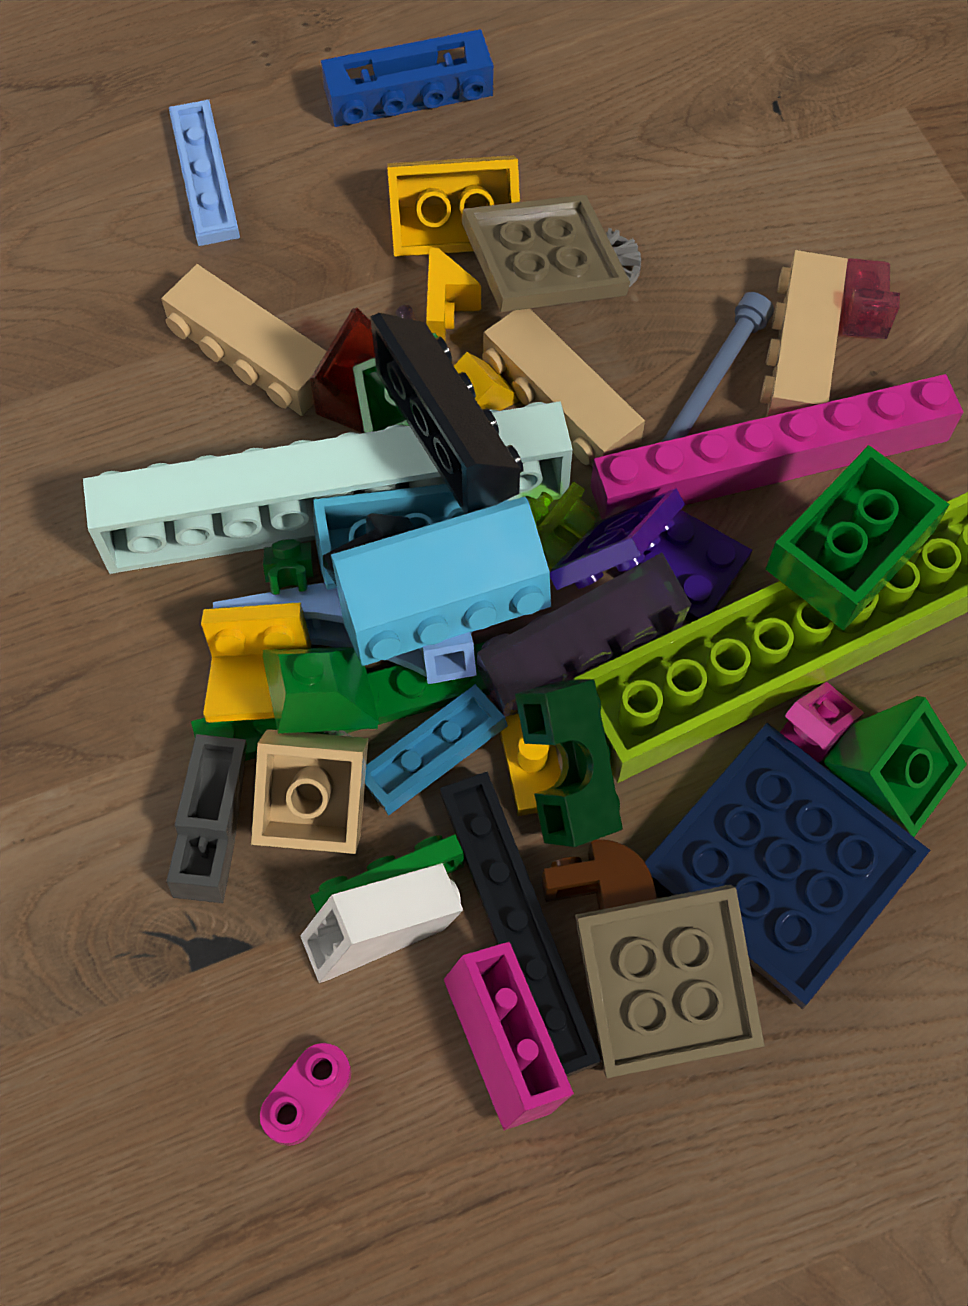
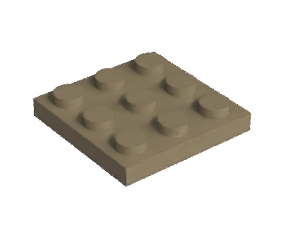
[462,195,630,312]
[575,884,765,1078]

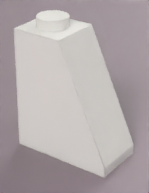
[300,863,463,983]

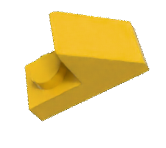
[426,248,481,341]

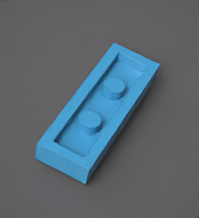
[365,684,508,816]

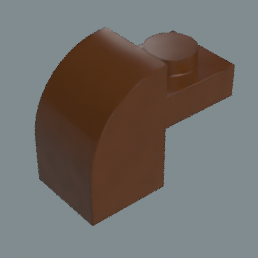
[542,839,657,910]

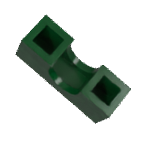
[515,679,623,847]

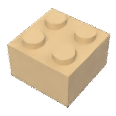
[251,729,368,854]

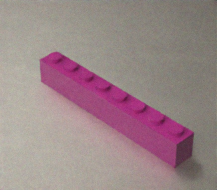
[590,374,963,520]

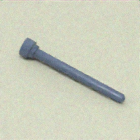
[662,292,774,442]

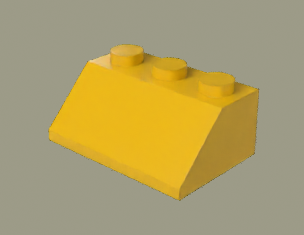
[387,155,520,257]

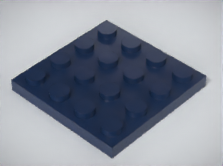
[645,723,931,1009]

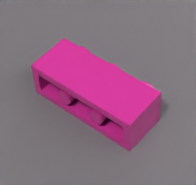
[443,942,574,1131]

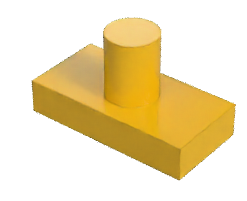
[500,714,561,816]

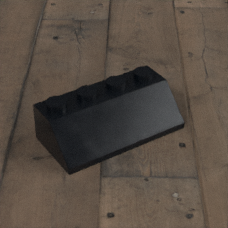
[370,313,524,514]

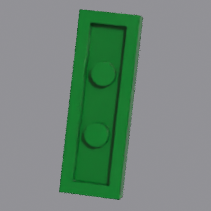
[310,835,464,913]

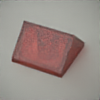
[310,308,375,433]

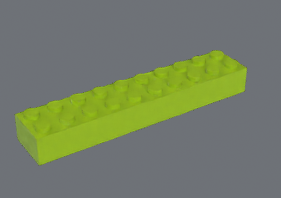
[574,492,968,783]

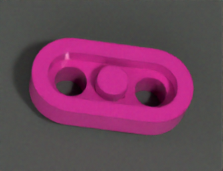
[260,1043,351,1146]

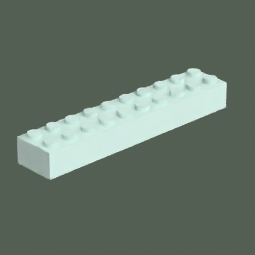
[83,401,573,574]

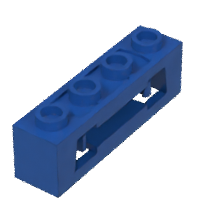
[321,29,494,127]

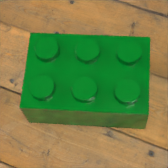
[765,445,950,631]

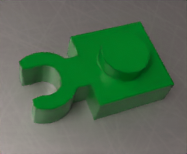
[263,539,314,595]

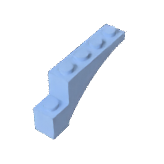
[213,582,476,684]

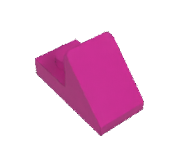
[780,682,864,763]

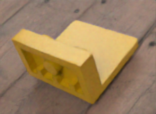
[201,602,311,723]

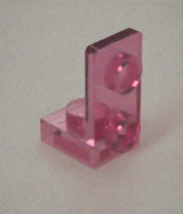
[843,258,900,339]

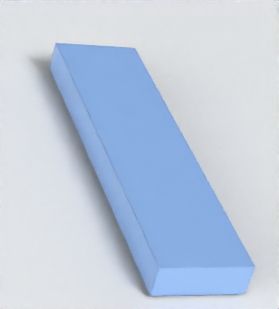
[169,100,240,246]

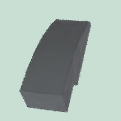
[166,734,247,903]

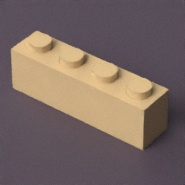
[760,250,848,417]
[161,264,336,416]
[482,308,645,467]

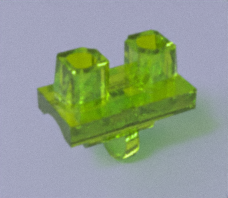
[522,481,599,569]

